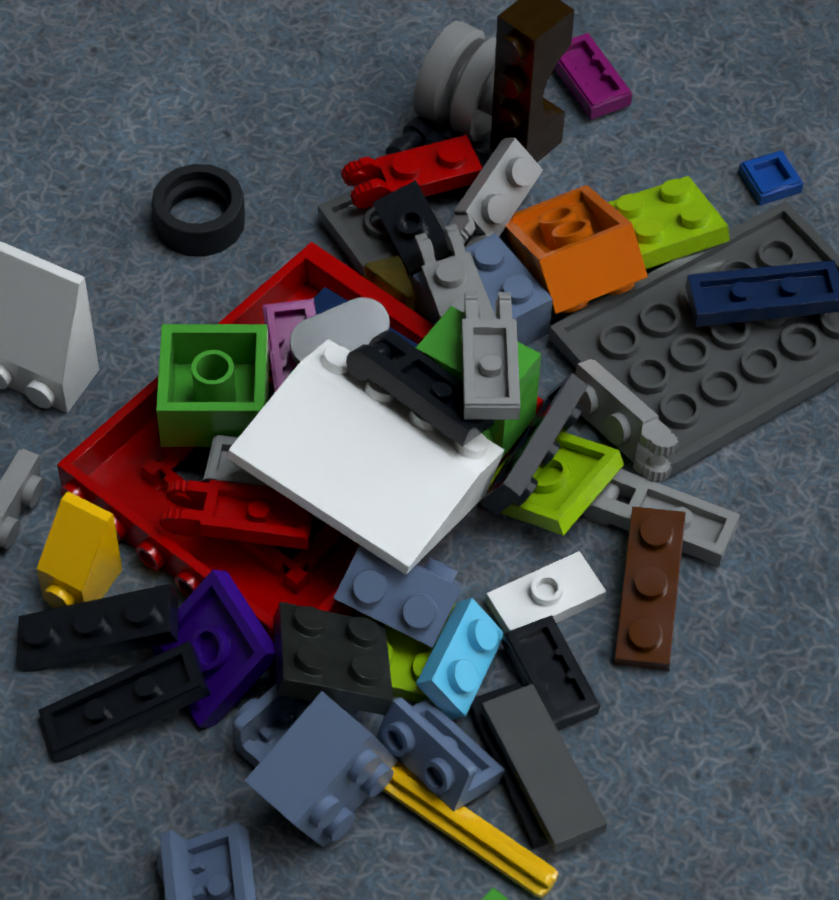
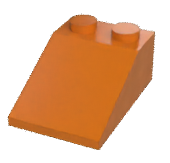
[503,185,648,314]

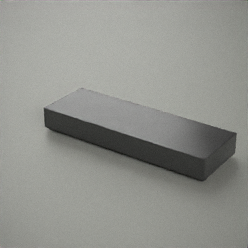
[481,684,607,853]

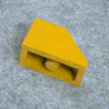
[37,491,123,608]

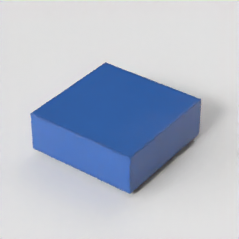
[738,150,804,206]

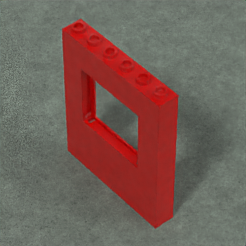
[57,241,543,663]

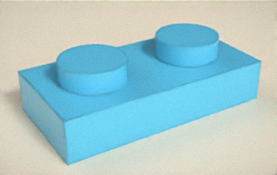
[416,598,504,720]

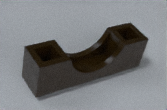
[490,0,575,162]

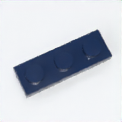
[685,260,839,327]

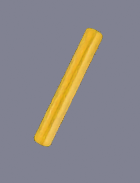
[382,761,558,898]

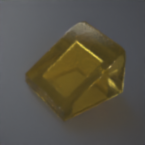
[364,256,414,311]

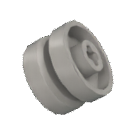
[413,20,496,142]

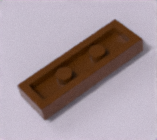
[615,506,686,671]

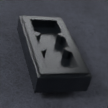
[372,180,453,278]
[501,615,600,730]

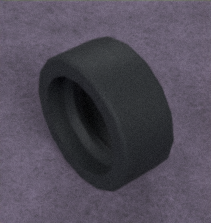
[152,164,245,257]

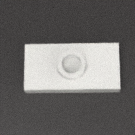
[486,551,607,633]

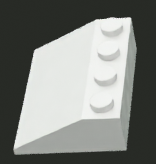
[0,241,99,413]
[226,339,505,575]

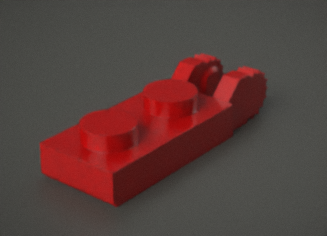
[340,135,483,209]
[159,479,315,550]

